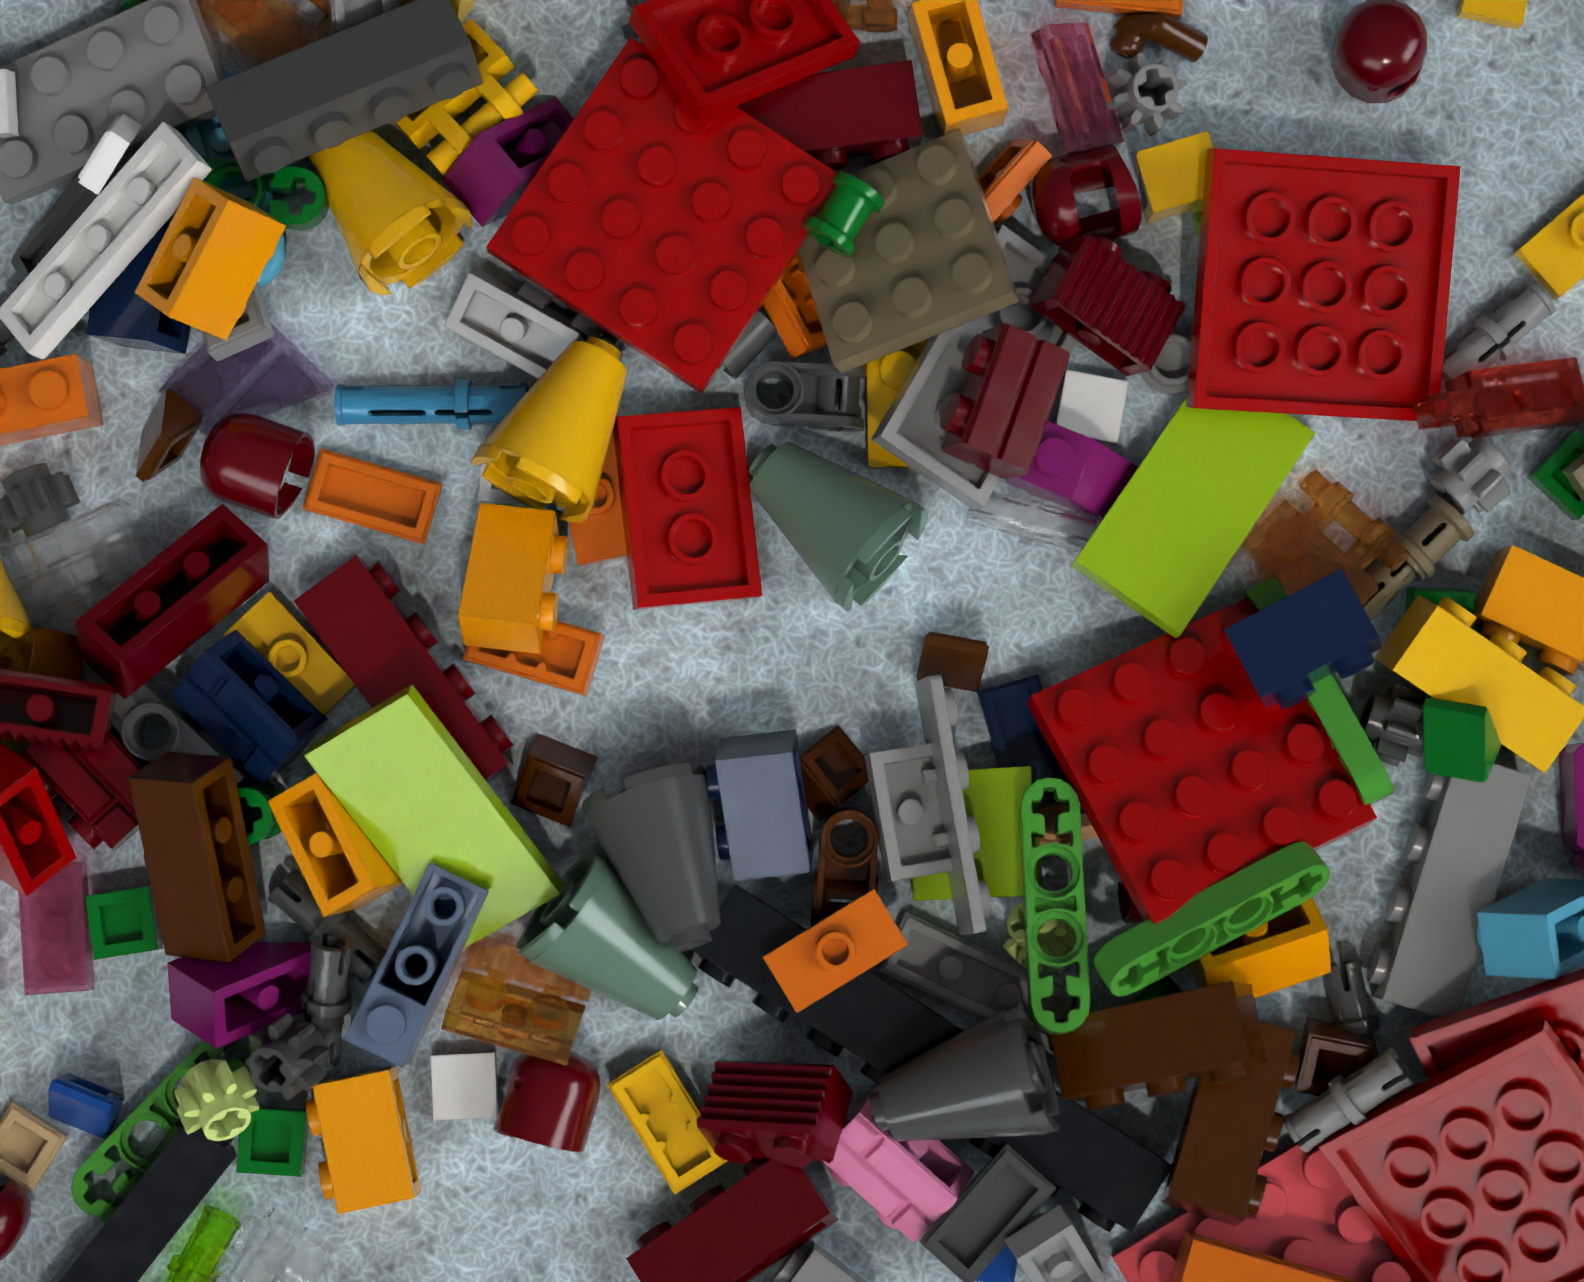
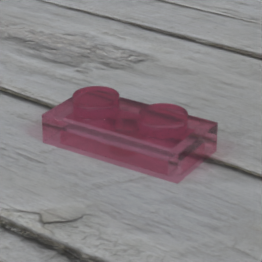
[1031,23,1125,154]
[18,861,95,995]

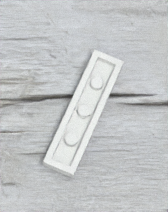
[0,122,212,360]

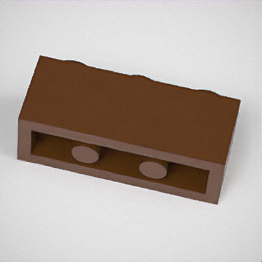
[128,752,266,962]
[1050,981,1267,1111]
[1161,1020,1301,1226]

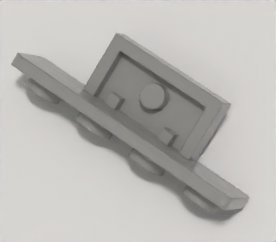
[864,674,992,935]

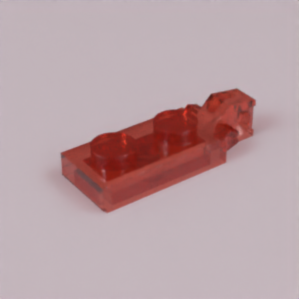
[1413,357,1584,439]

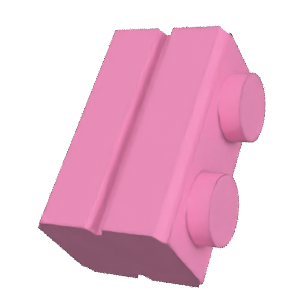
[822,1085,975,1243]

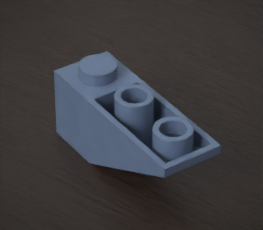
[343,863,489,1068]

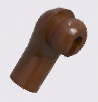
[1109,13,1208,63]

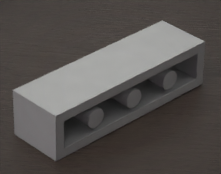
[1367,764,1532,1018]

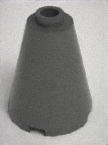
[582,763,721,952]
[870,1003,1060,1141]

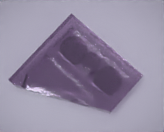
[158,322,337,436]

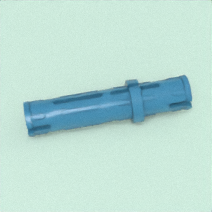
[334,379,529,430]

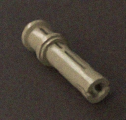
[1352,495,1475,621]

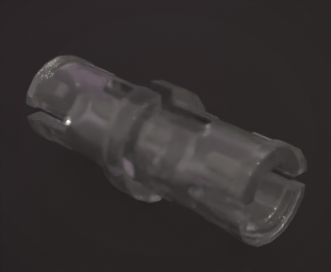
[964,490,1098,553]

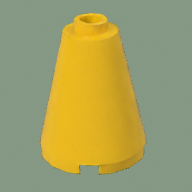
[309,130,473,296]
[471,337,628,523]

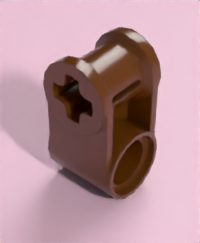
[810,807,878,927]

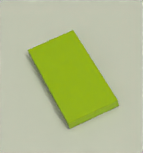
[1070,396,1315,639]
[304,684,564,949]

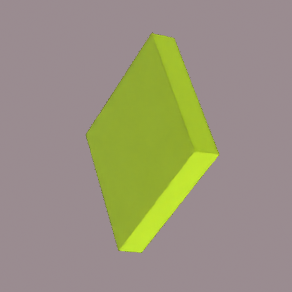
[912,766,1043,901]

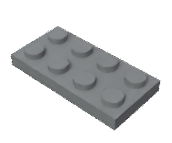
[0,0,226,205]
[871,225,1078,510]

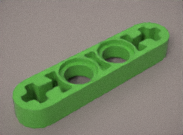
[1243,576,1393,805]
[1019,777,1090,1035]
[1093,842,1330,996]
[71,1040,258,1216]

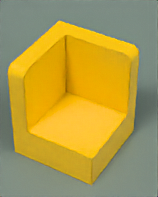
[1135,131,1213,224]

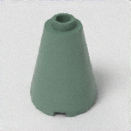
[749,442,928,611]
[516,850,698,1020]

